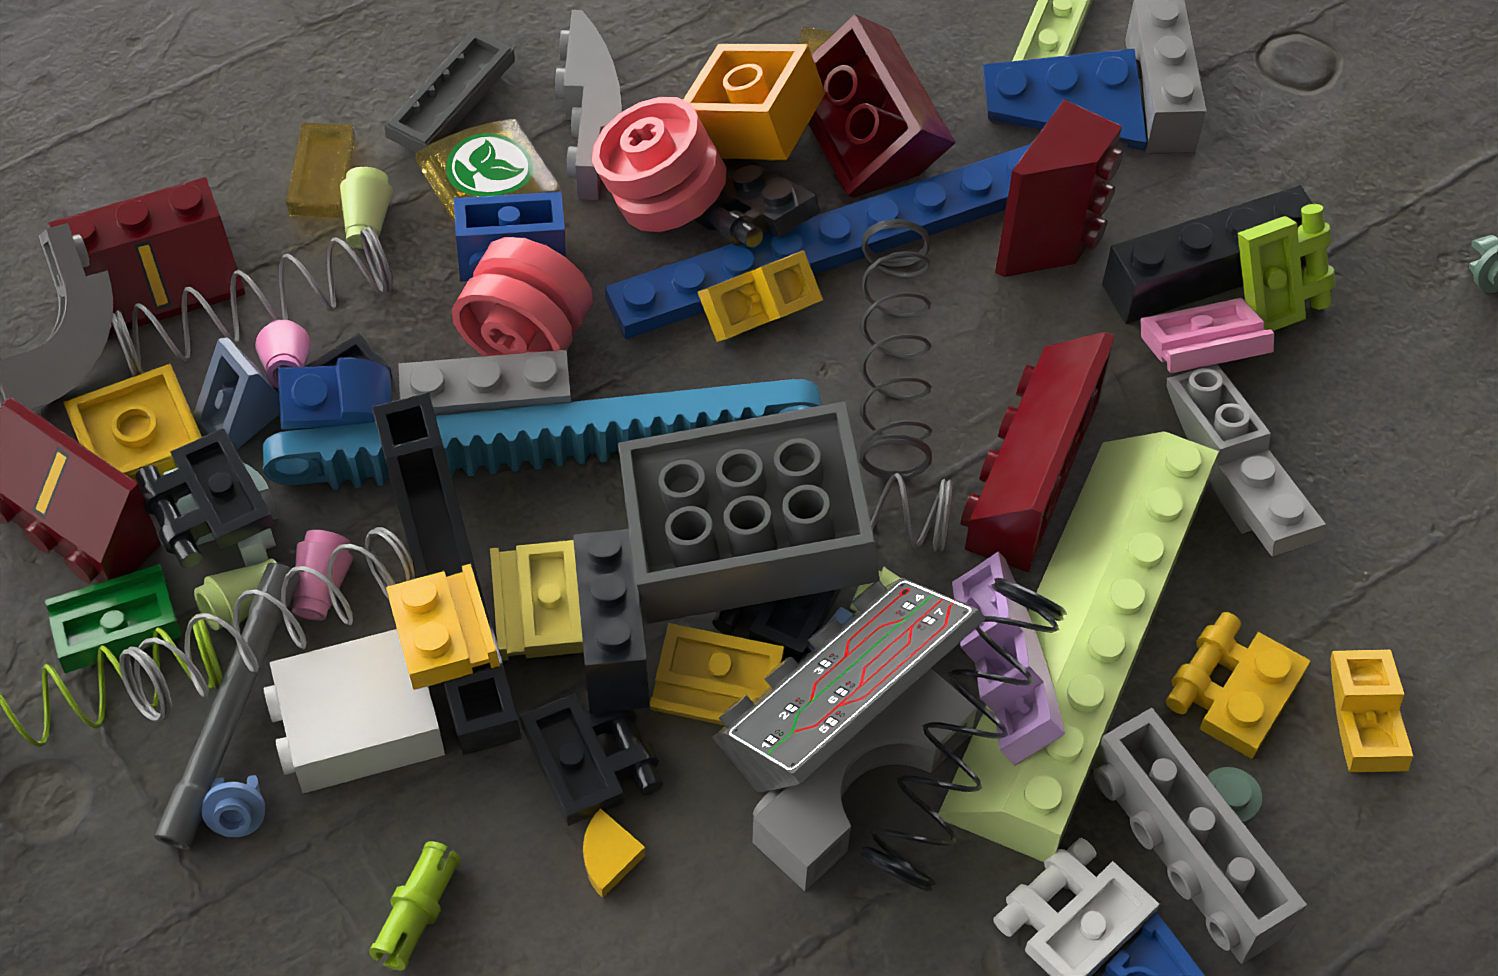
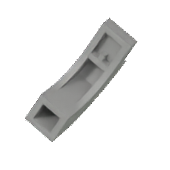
[0,223,113,411]

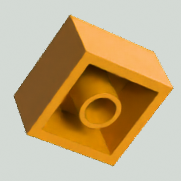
[683,44,825,161]

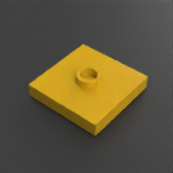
[63,364,202,483]

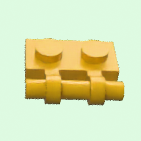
[1166,612,1311,759]

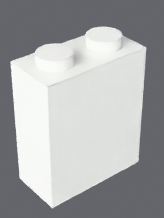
[264,629,445,794]

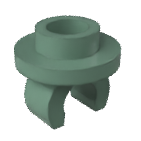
[1469,235,1498,293]

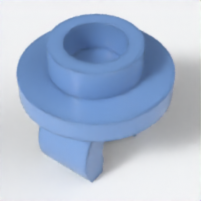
[202,775,266,837]

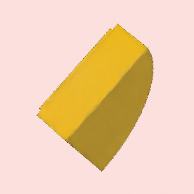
[583,808,646,898]

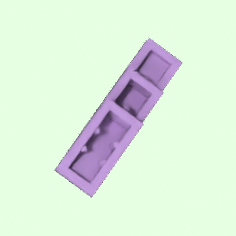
[952,551,1065,766]

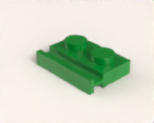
[45,564,182,674]

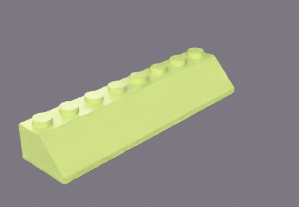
[938,431,1219,862]

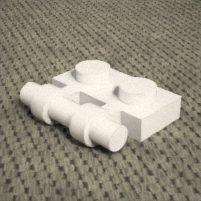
[993,838,1160,976]

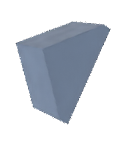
[193,337,280,450]

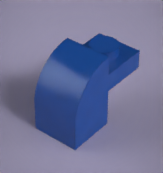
[277,358,393,429]

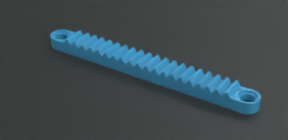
[263,379,822,491]

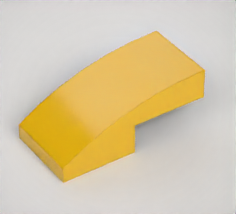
[697,250,823,342]
[1330,650,1413,772]

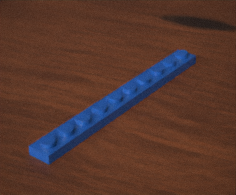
[605,144,1031,339]

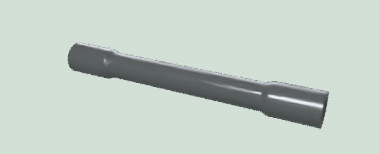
[154,563,301,850]

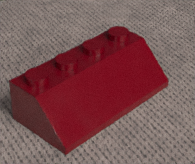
[960,332,1116,573]

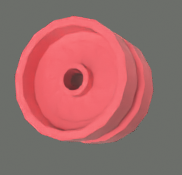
[591,97,727,232]
[451,237,593,356]

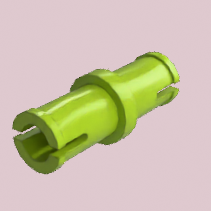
[369,841,461,971]

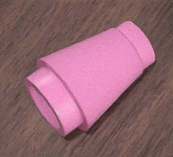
[255,320,311,388]
[292,530,354,621]

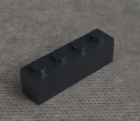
[1102,185,1325,324]

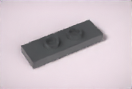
[384,29,515,159]

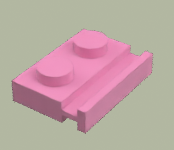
[1141,298,1274,374]

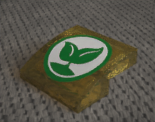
[415,119,561,223]

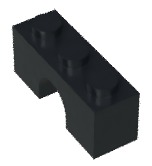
[573,529,650,714]

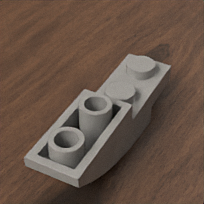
[555,10,622,200]
[1167,364,1326,557]

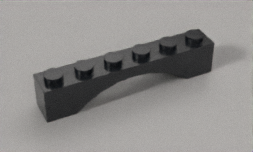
[372,392,522,755]

